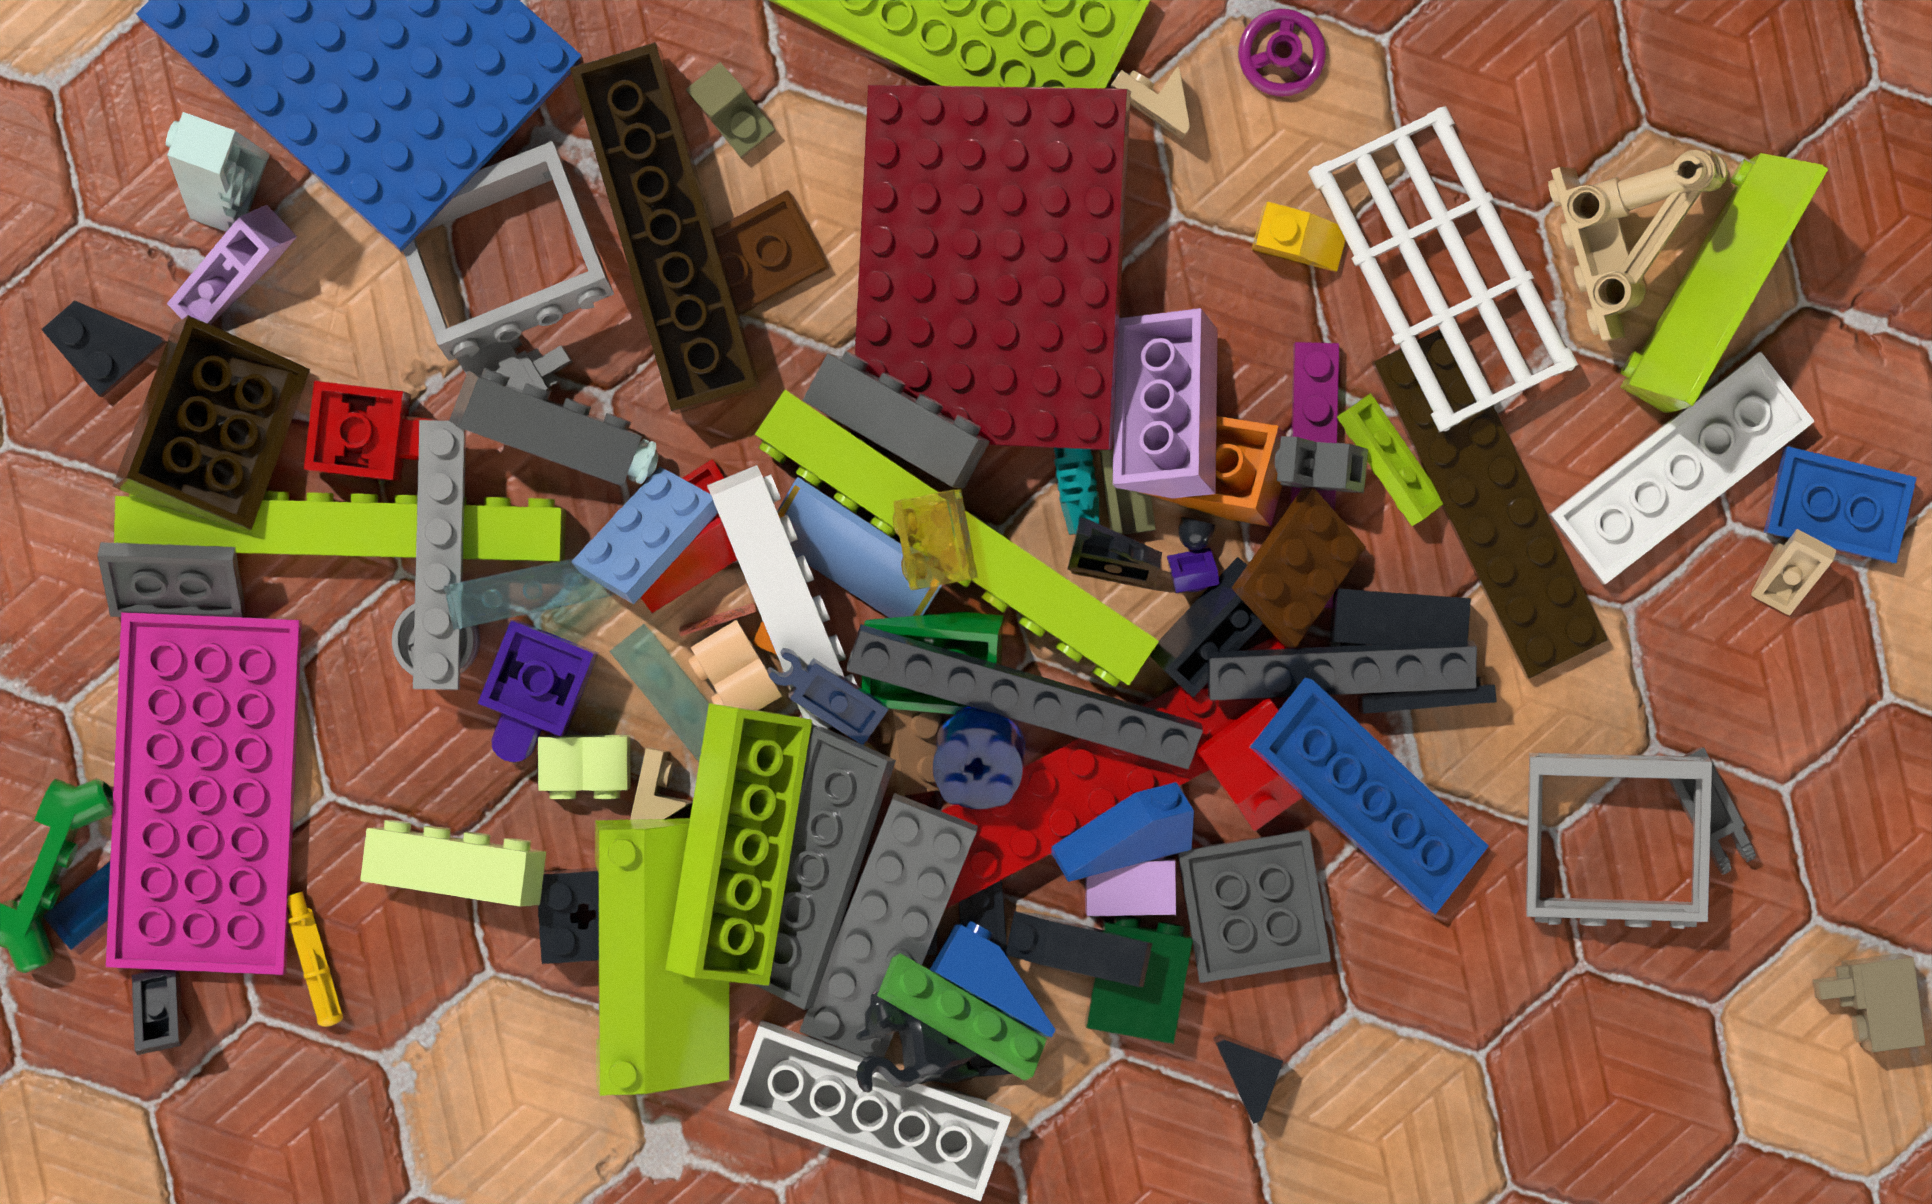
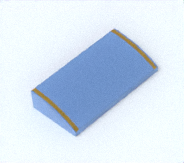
[777,477,948,618]

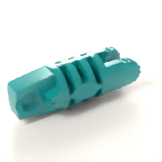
[1053,448,1099,535]

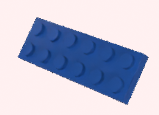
[1250,678,1489,915]

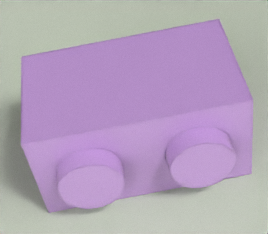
[1085,857,1176,916]

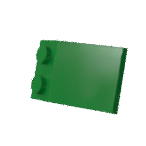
[862,612,1004,718]

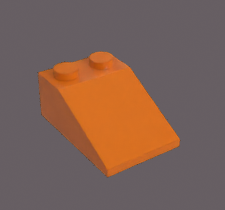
[1139,416,1287,527]

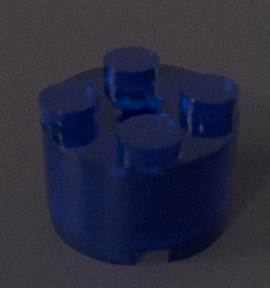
[933,706,1025,809]

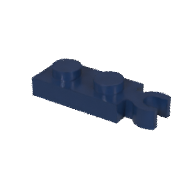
[767,648,889,745]

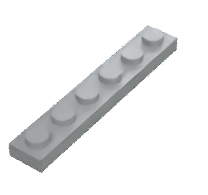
[413,420,466,690]

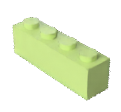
[360,820,546,906]

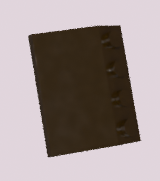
[112,315,310,531]

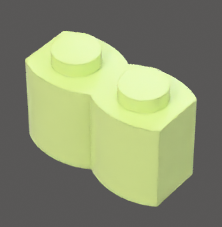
[538,735,631,799]

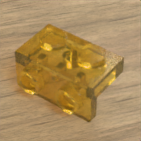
[893,489,978,590]

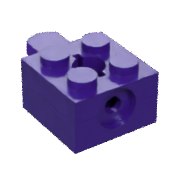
[478,620,599,762]

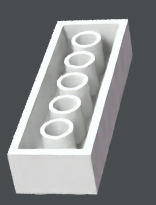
[728,1020,1011,1201]

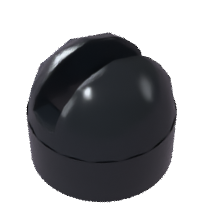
[1178,517,1216,550]

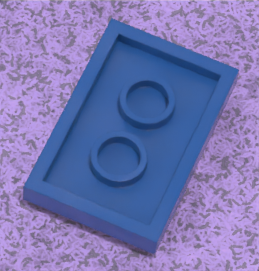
[1763,446,1917,564]

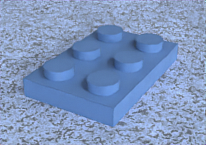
[571,467,718,604]

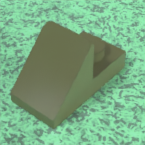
[686,62,776,159]

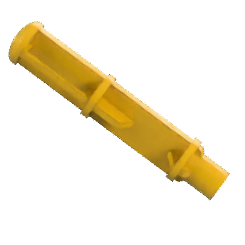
[287,891,343,1027]

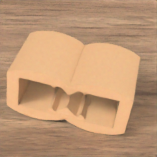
[688,620,782,710]

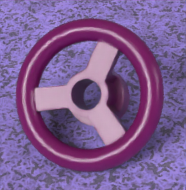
[1238,9,1326,97]

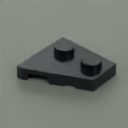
[41,300,167,397]
[1067,517,1162,587]

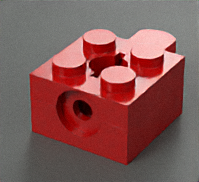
[304,381,433,482]

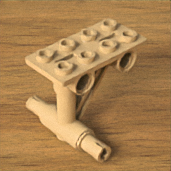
[1548,149,1728,341]

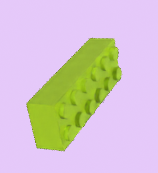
[665,703,812,986]

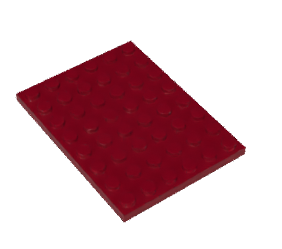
[851,85,1131,450]

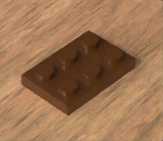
[1232,487,1366,647]

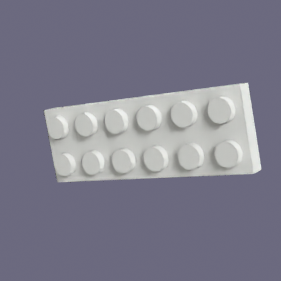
[1549,352,1815,584]

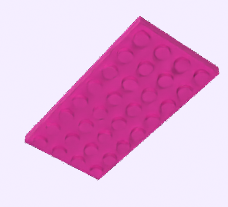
[106,612,302,975]

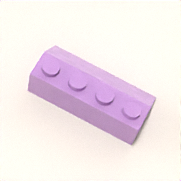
[1113,308,1218,498]

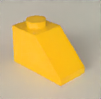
[1251,201,1346,272]

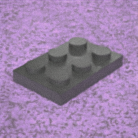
[97,542,246,618]

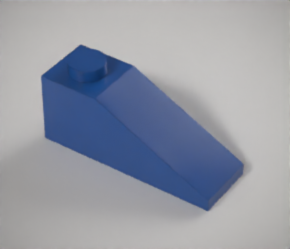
[1051,782,1194,882]
[930,921,1055,1038]

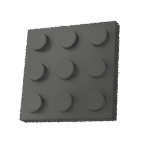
[1177,829,1331,983]

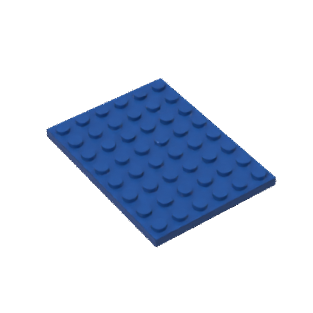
[136,0,583,253]

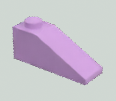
[167,205,297,325]

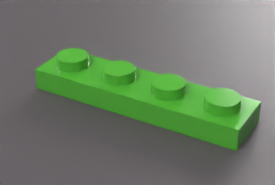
[877,953,1047,1081]

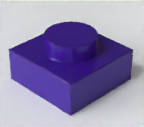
[1167,547,1220,593]

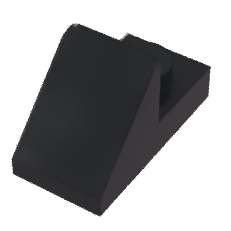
[132,969,191,1055]

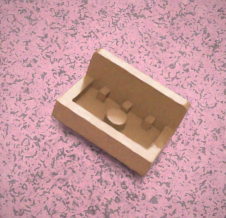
[871,709,950,797]

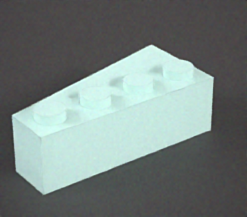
[166,112,270,232]

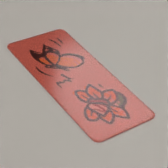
[679,603,756,636]

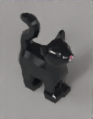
[856,991,979,1093]

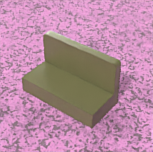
[1099,447,1156,535]

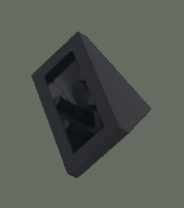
[1213,1034,1283,1124]

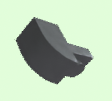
[1275,436,1368,493]

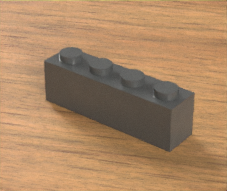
[803,351,990,488]
[449,368,642,486]

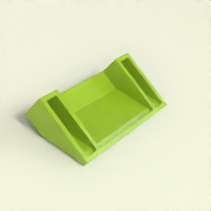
[1620,153,1828,413]
[595,818,729,1096]

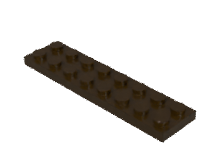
[1372,329,1608,679]

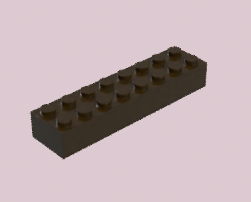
[570,42,761,414]

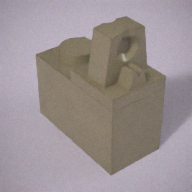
[1813,953,1925,1052]

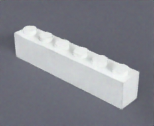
[707,465,857,735]

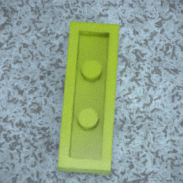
[1337,393,1443,526]

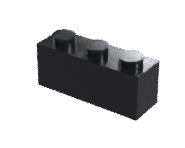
[1149,557,1263,697]
[1329,589,1471,646]

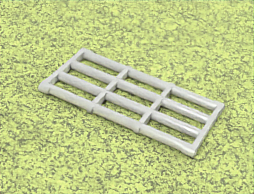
[1308,106,1578,432]

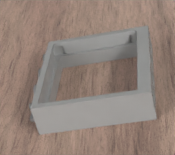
[403,141,614,361]
[1525,752,1712,929]

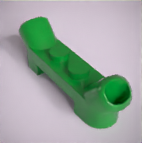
[0,778,113,973]

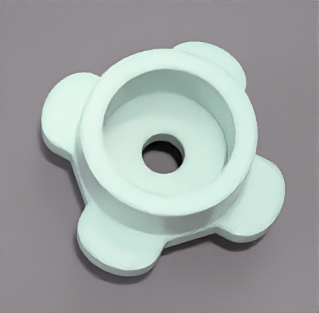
[627,439,658,484]

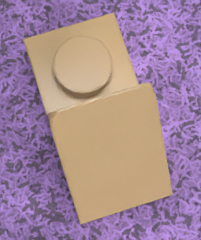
[1110,66,1190,140]
[1751,529,1836,616]
[630,747,693,820]

